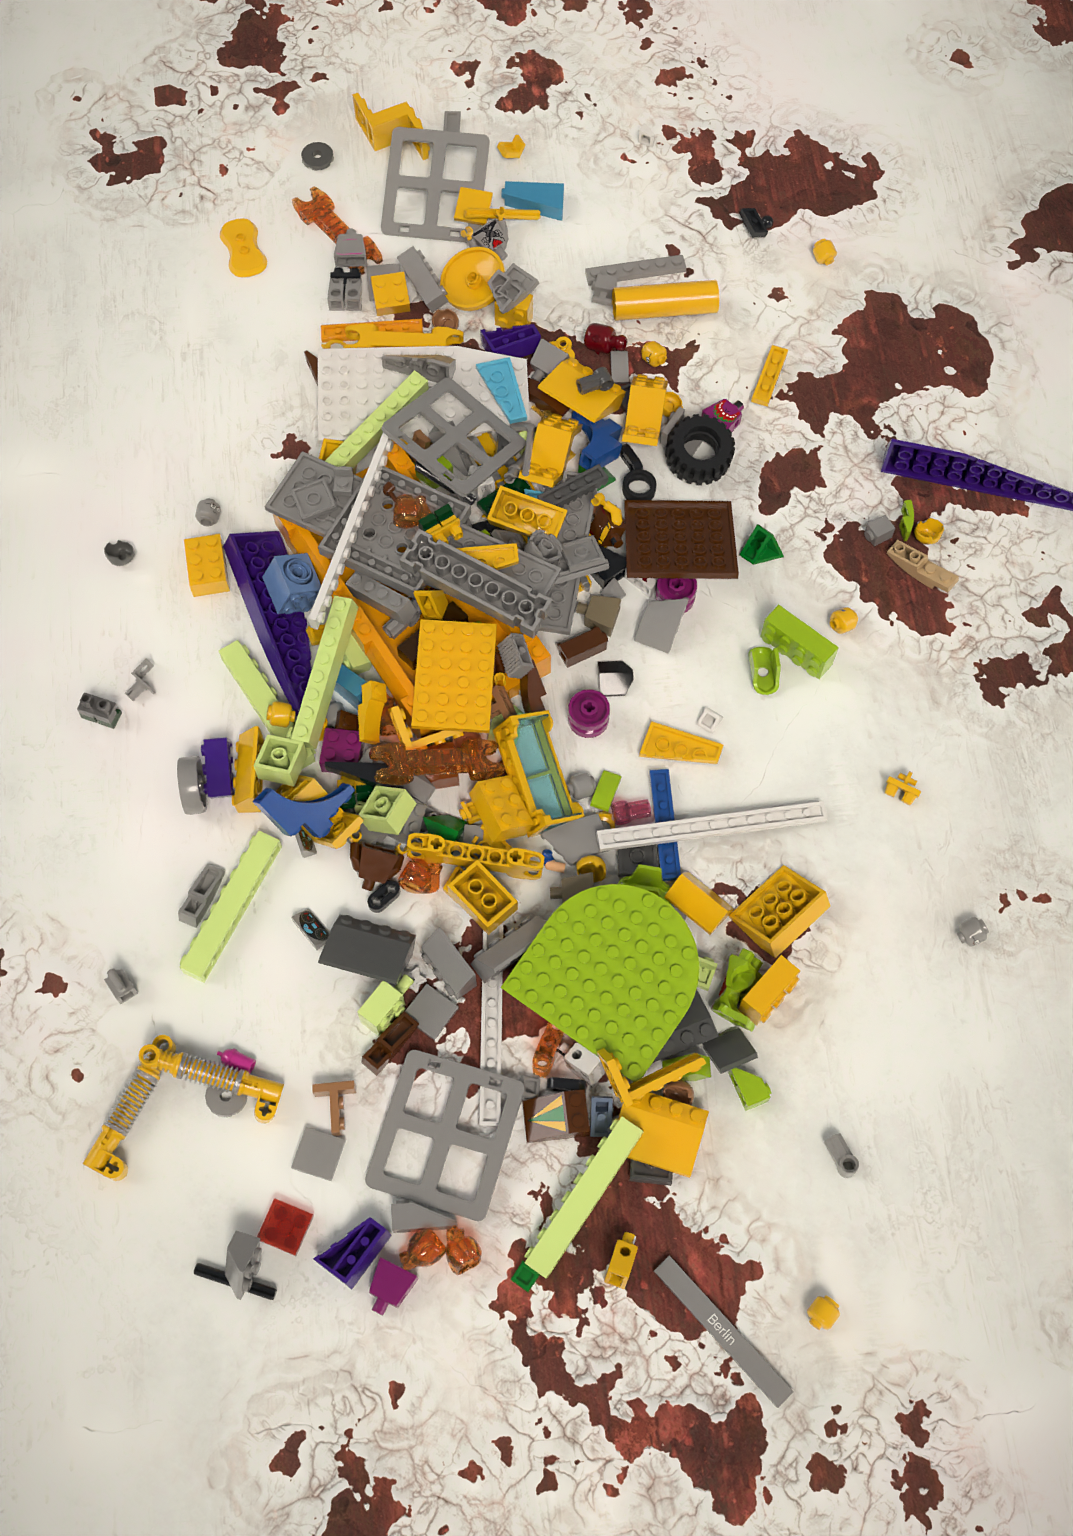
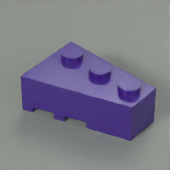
[480,324,541,358]
[201,737,234,799]
[313,1217,392,1290]

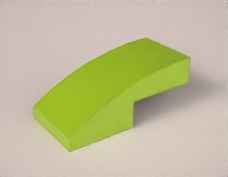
[899,500,914,541]
[590,770,622,812]

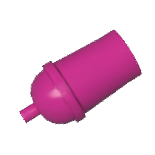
[217,1049,256,1074]

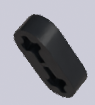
[619,443,643,471]
[367,880,401,913]
[546,1077,586,1093]

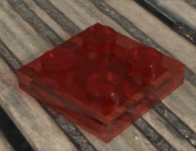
[257,1198,314,1256]

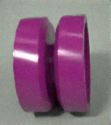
[656,578,697,613]
[568,689,610,738]

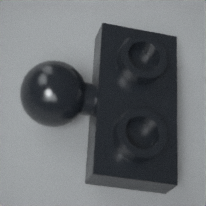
[739,208,774,238]

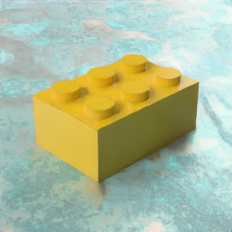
[184,534,230,597]
[469,775,534,843]
[447,860,518,935]
[738,955,800,1026]

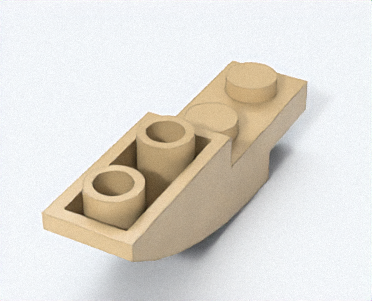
[887,540,959,593]

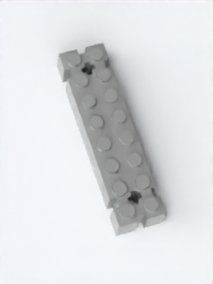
[400,529,552,639]

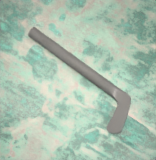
[510,422,535,476]

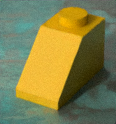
[413,590,448,620]

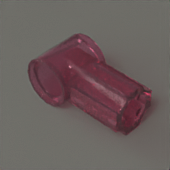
[611,799,651,825]

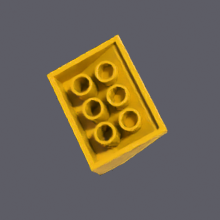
[538,358,626,423]
[729,865,831,958]
[618,1092,709,1178]

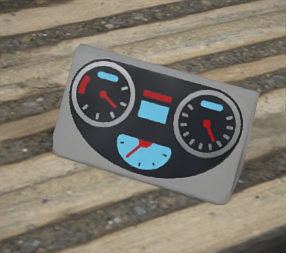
[295,828,317,858]
[291,908,329,950]

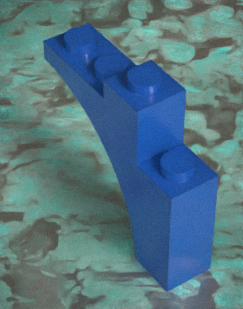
[571,410,623,470]
[253,783,355,838]

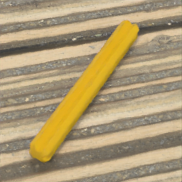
[464,208,541,220]

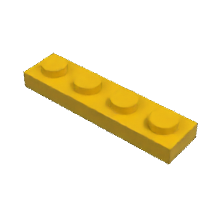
[751,345,788,407]

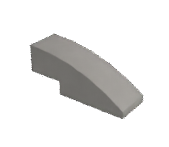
[178,864,225,928]

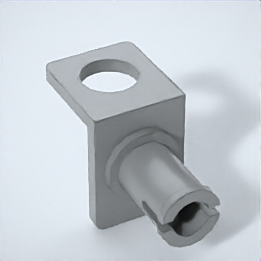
[125,658,156,702]

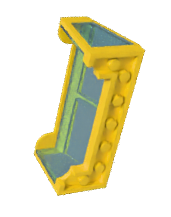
[493,710,585,838]

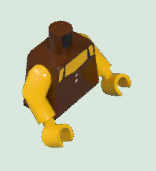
[589,493,626,549]

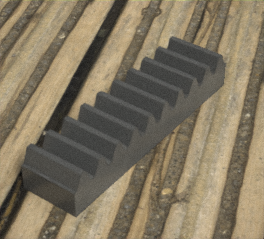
[537,464,609,508]

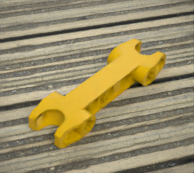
[343,323,464,348]
[407,833,545,880]

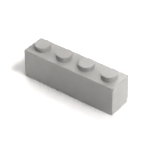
[397,246,449,313]
[345,571,417,626]

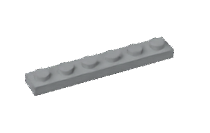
[585,255,686,286]

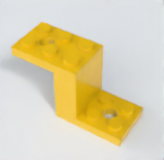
[352,93,430,160]
[622,374,668,446]
[518,414,583,488]
[275,775,364,849]

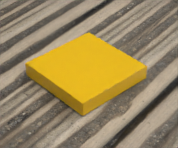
[454,187,493,226]

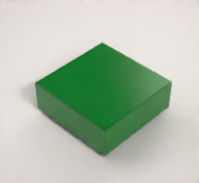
[510,1261,540,1293]

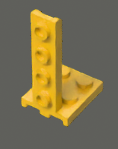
[388,706,472,752]
[596,1048,706,1107]

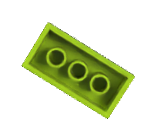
[760,604,839,680]

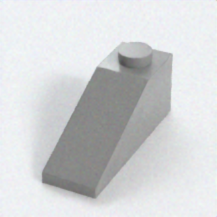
[429,421,473,476]
[391,1199,458,1233]

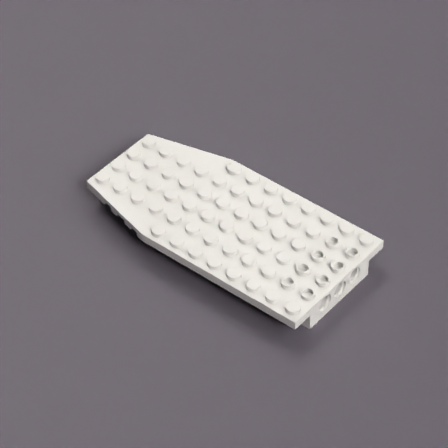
[318,346,530,444]

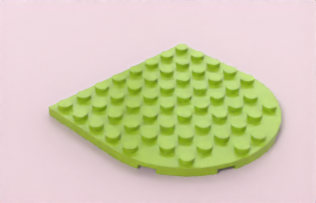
[500,884,699,1082]

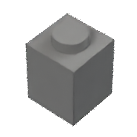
[864,515,895,546]

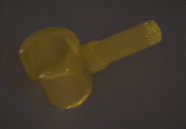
[531,405,552,421]

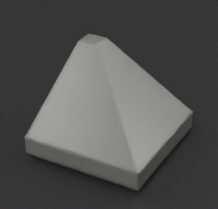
[600,578,626,599]
[520,1075,540,1099]

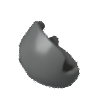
[104,540,135,566]

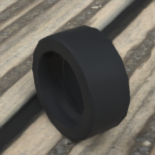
[622,469,657,500]

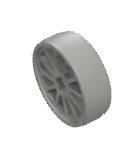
[177,756,207,815]

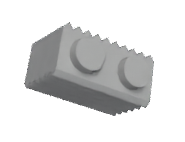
[497,633,534,679]

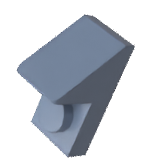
[590,1096,613,1137]

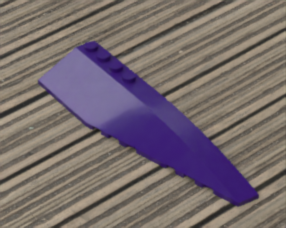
[881,439,1073,511]
[223,531,312,717]

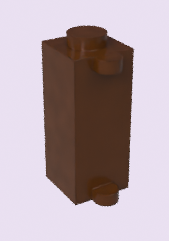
[556,626,608,668]

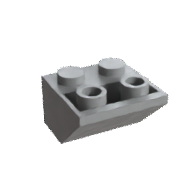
[388,798,441,844]
[225,1231,262,1300]

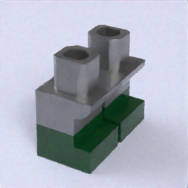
[77,693,122,729]

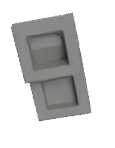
[610,351,629,384]

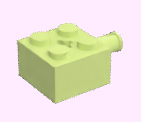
[254,726,308,786]
[355,785,417,835]
[357,974,414,1036]

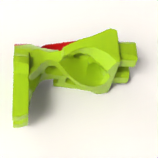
[711,948,763,1032]

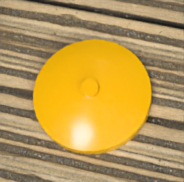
[440,247,506,311]

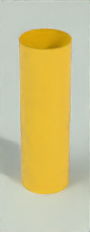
[612,280,719,321]

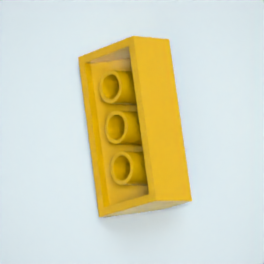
[232,726,265,813]

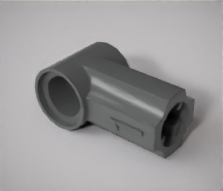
[576,367,614,395]

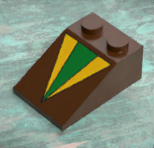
[522,1089,590,1143]

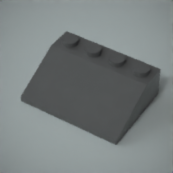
[318,915,416,985]
[653,989,719,1063]

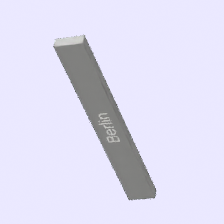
[653,1256,794,1408]

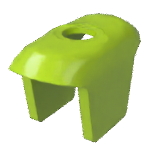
[748,647,781,695]
[618,864,671,904]

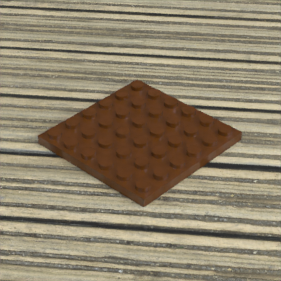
[624,500,739,579]

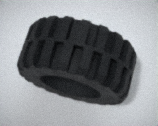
[665,414,735,486]

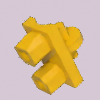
[885,771,921,805]

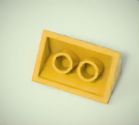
[664,872,734,935]

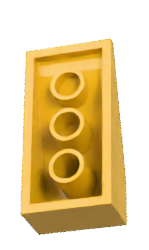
[487,485,568,538]

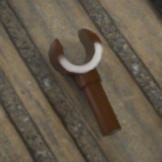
[383,481,401,507]

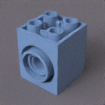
[262,553,321,614]

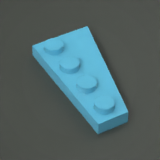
[476,357,527,424]

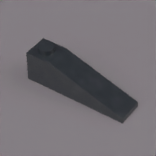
[325,762,404,789]

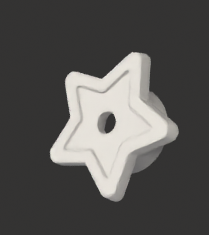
[402,967,427,993]

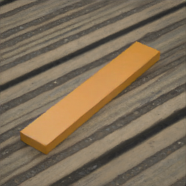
[321,319,423,343]

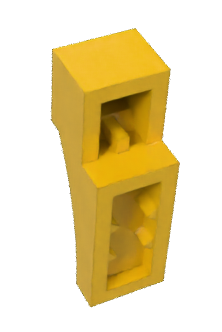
[358,680,387,745]

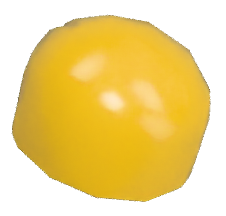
[663,391,683,417]
[914,518,944,545]
[576,855,606,883]

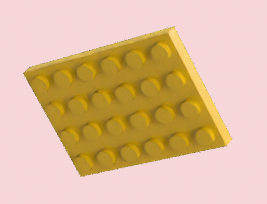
[411,619,497,733]

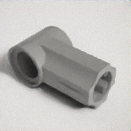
[824,1133,859,1178]

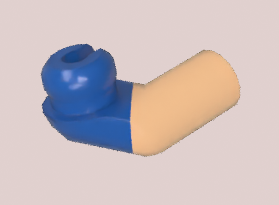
[542,849,566,873]

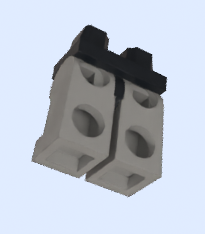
[327,267,362,311]

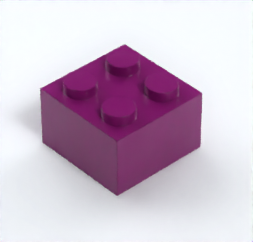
[319,728,365,773]

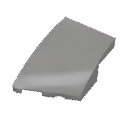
[487,263,539,314]
[634,597,689,654]
[540,813,608,866]

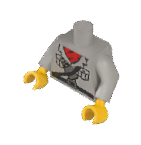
[460,207,509,261]

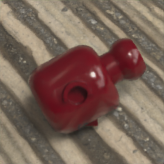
[584,323,627,355]

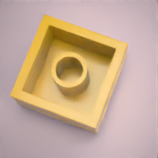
[371,272,410,316]
[494,294,533,329]

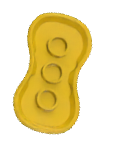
[220,218,267,277]

